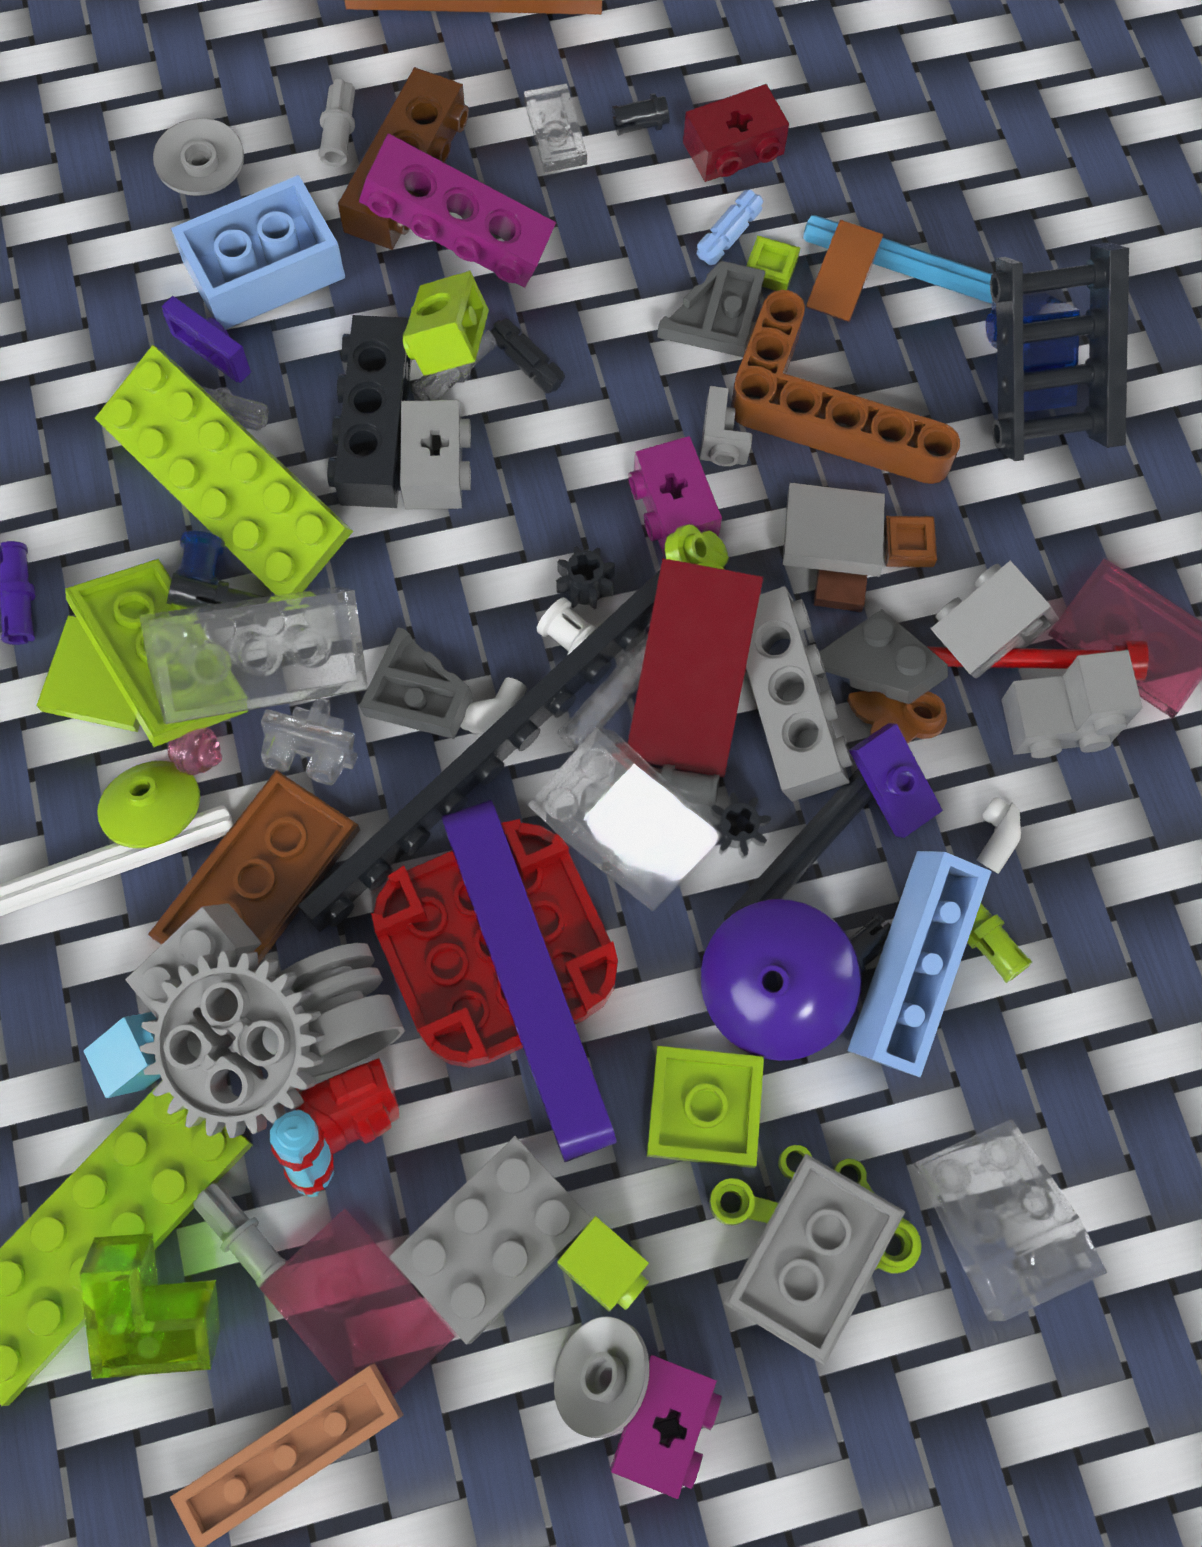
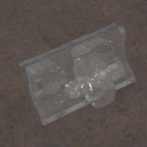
[261,698,358,786]

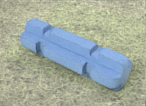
[696,189,763,265]

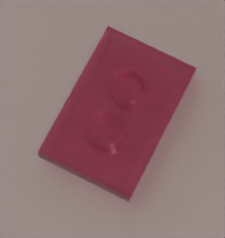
[1048,558,1202,719]
[260,1208,456,1396]

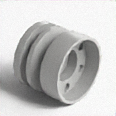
[275,943,405,1077]

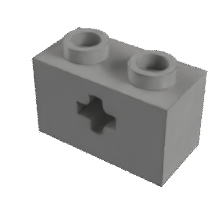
[400,400,471,510]

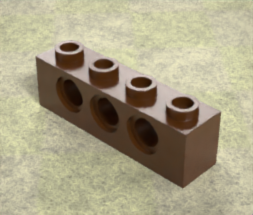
[338,67,469,250]

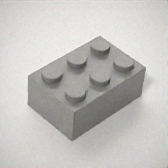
[389,1136,592,1345]

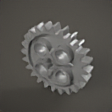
[140,950,325,1138]

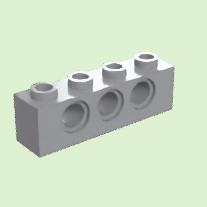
[746,586,853,802]

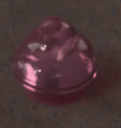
[168,727,223,775]

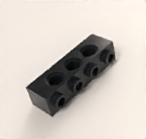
[327,315,412,508]

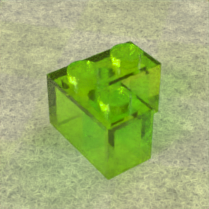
[79,1233,220,1379]

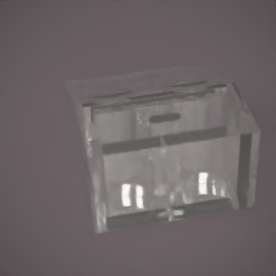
[914,1119,1107,1321]

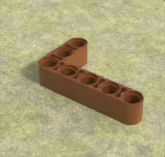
[731,290,960,484]

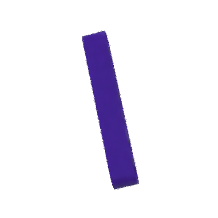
[441,800,617,1162]

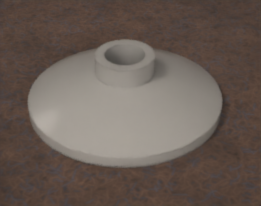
[153,118,244,196]
[554,1317,649,1438]

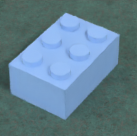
[171,175,345,330]

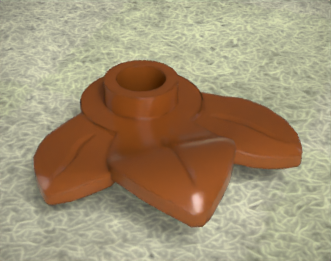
[847,691,947,744]

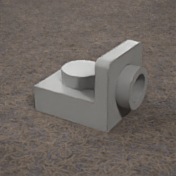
[700,386,752,466]

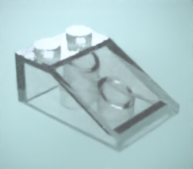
[528,727,723,911]

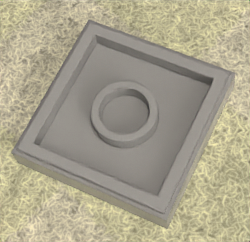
[782,483,885,577]

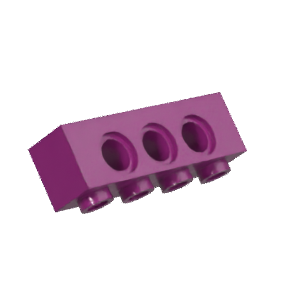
[359,133,556,288]

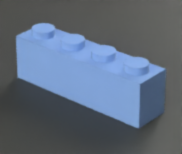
[847,851,992,1078]

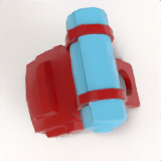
[270,1058,400,1197]

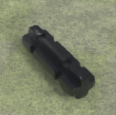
[489,318,565,394]

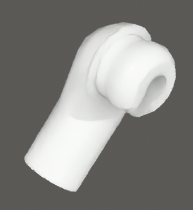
[460,677,527,734]
[977,798,1021,874]

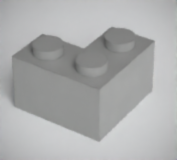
[930,560,1060,679]
[1001,650,1143,758]
[125,903,262,1058]

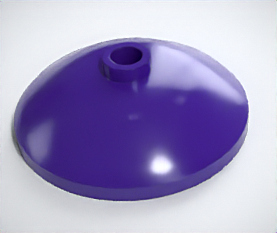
[701,899,861,1061]

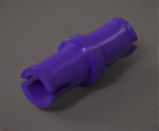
[0,541,36,645]

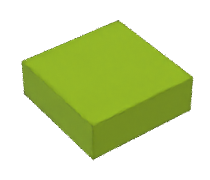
[746,235,801,291]

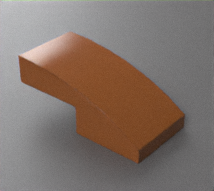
[806,220,884,323]

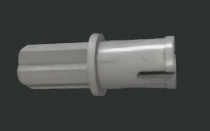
[318,78,355,167]
[193,1183,288,1288]

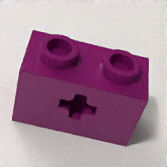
[628,436,722,556]
[610,1354,722,1499]

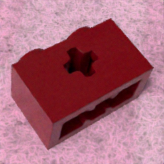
[683,84,789,182]

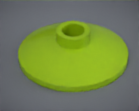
[97,761,200,848]

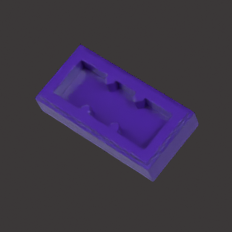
[161,296,251,383]
[849,723,943,838]

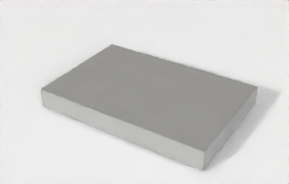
[724,1154,906,1366]

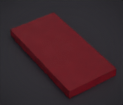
[625,558,763,778]

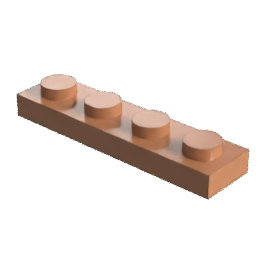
[170,1363,404,1547]

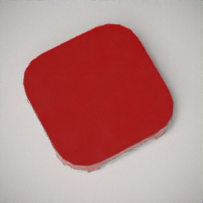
[371,819,618,1068]

